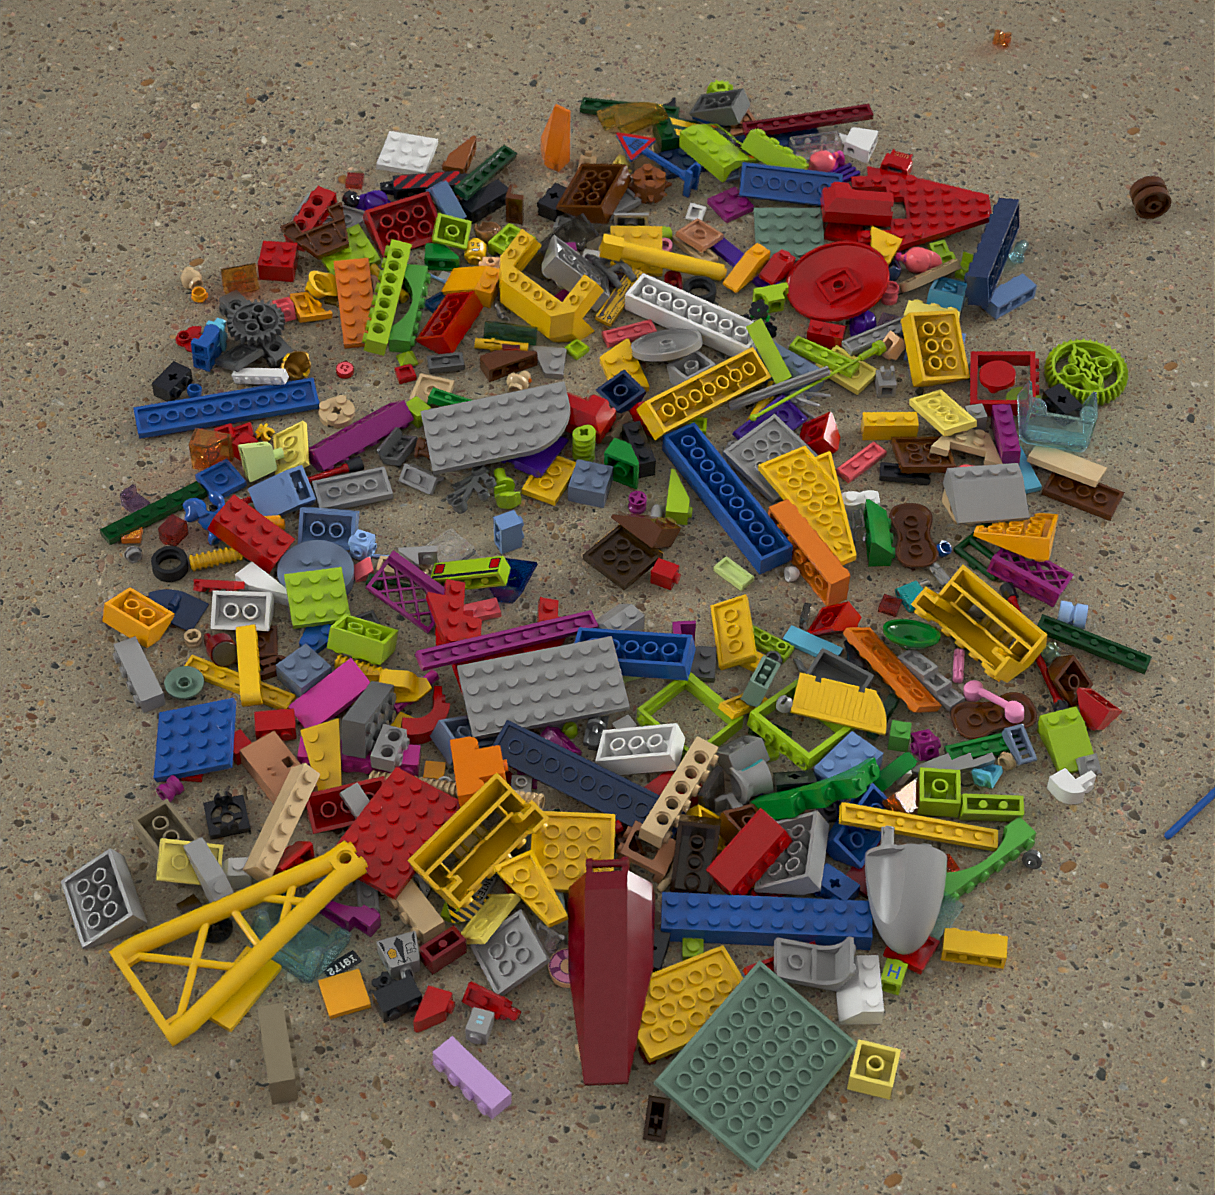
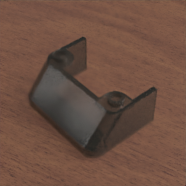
[523,213,599,282]

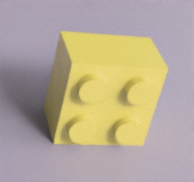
[847,1039,901,1100]

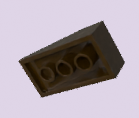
[670,814,722,894]

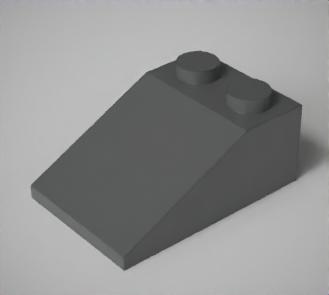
[689,88,751,126]

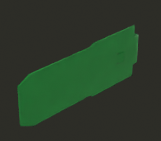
[872,752,917,792]

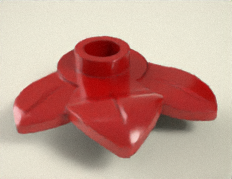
[175,326,202,353]

